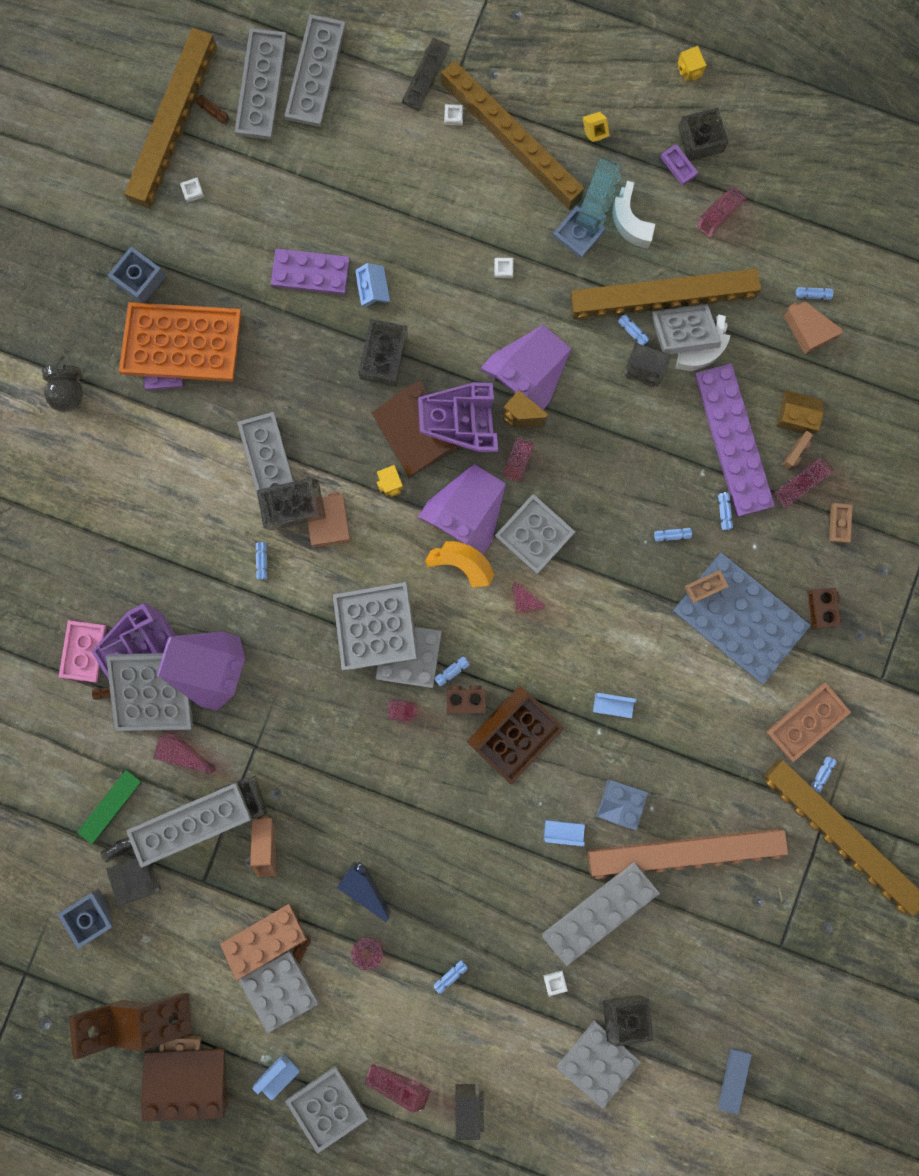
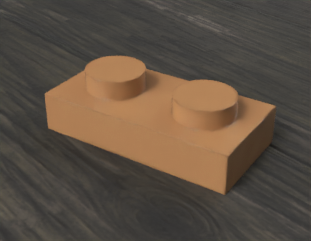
[781,431,813,470]
[829,503,852,543]
[684,570,729,604]
[159,1035,202,1051]

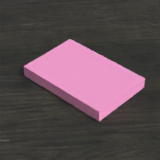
[59,620,108,683]

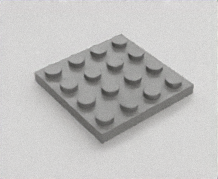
[333,582,418,671]
[106,653,193,731]

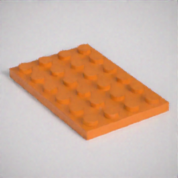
[119,302,242,382]

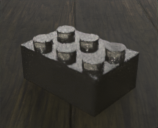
[358,318,408,387]
[257,477,326,531]

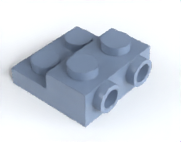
[553,206,606,259]

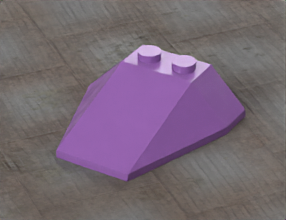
[480,325,572,410]
[418,382,498,452]
[418,464,506,555]
[91,603,176,680]
[157,631,245,710]

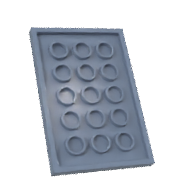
[672,553,811,685]

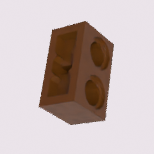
[807,587,842,629]
[446,686,486,714]

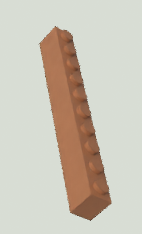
[587,828,788,879]

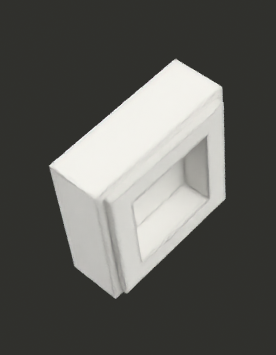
[444,104,463,126]
[180,177,204,202]
[494,258,513,278]
[543,970,568,996]

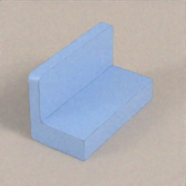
[355,263,390,306]
[593,693,637,718]
[544,820,585,846]
[252,1054,300,1100]

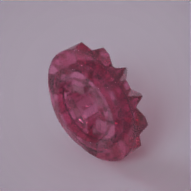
[351,937,383,970]

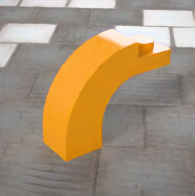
[425,541,495,588]

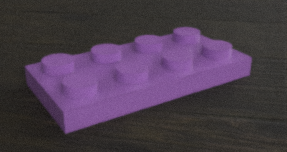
[271,249,350,295]

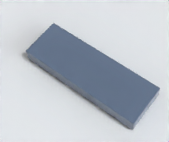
[718,1048,752,1115]

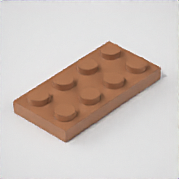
[766,682,851,762]
[220,904,308,981]

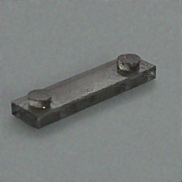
[402,37,450,111]

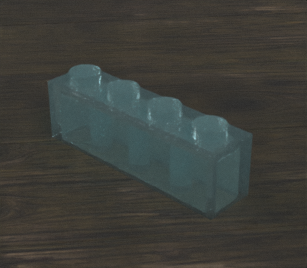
[575,157,621,232]

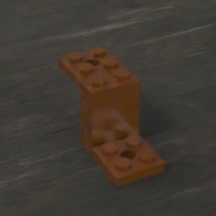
[69,992,192,1059]

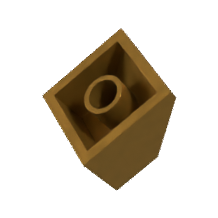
[502,390,548,428]
[776,390,824,435]

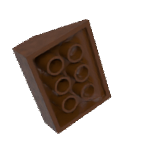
[372,380,458,477]
[466,686,564,784]
[141,1048,228,1122]

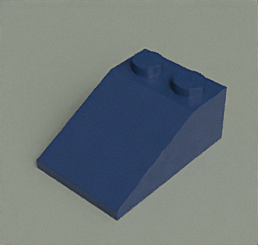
[337,862,391,922]

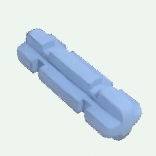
[796,287,834,300]
[618,314,649,346]
[718,493,733,530]
[654,528,692,541]
[256,542,267,580]
[434,657,470,686]
[811,757,837,793]
[434,960,468,994]

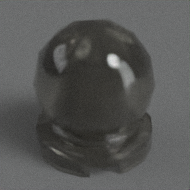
[42,365,83,412]

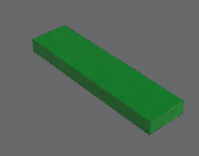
[77,769,143,844]

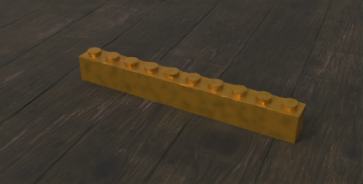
[124,28,217,209]
[441,60,584,210]
[570,268,761,320]
[762,759,919,916]

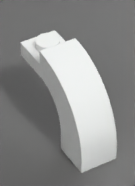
[612,181,655,249]
[676,315,730,371]

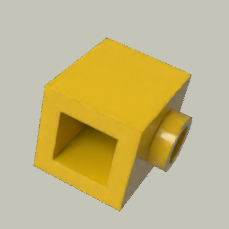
[678,46,706,81]
[583,112,610,142]
[377,465,403,497]

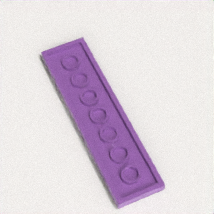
[694,363,775,517]

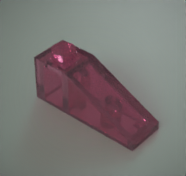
[696,185,747,238]
[773,456,834,508]
[153,733,215,773]
[364,1064,431,1113]

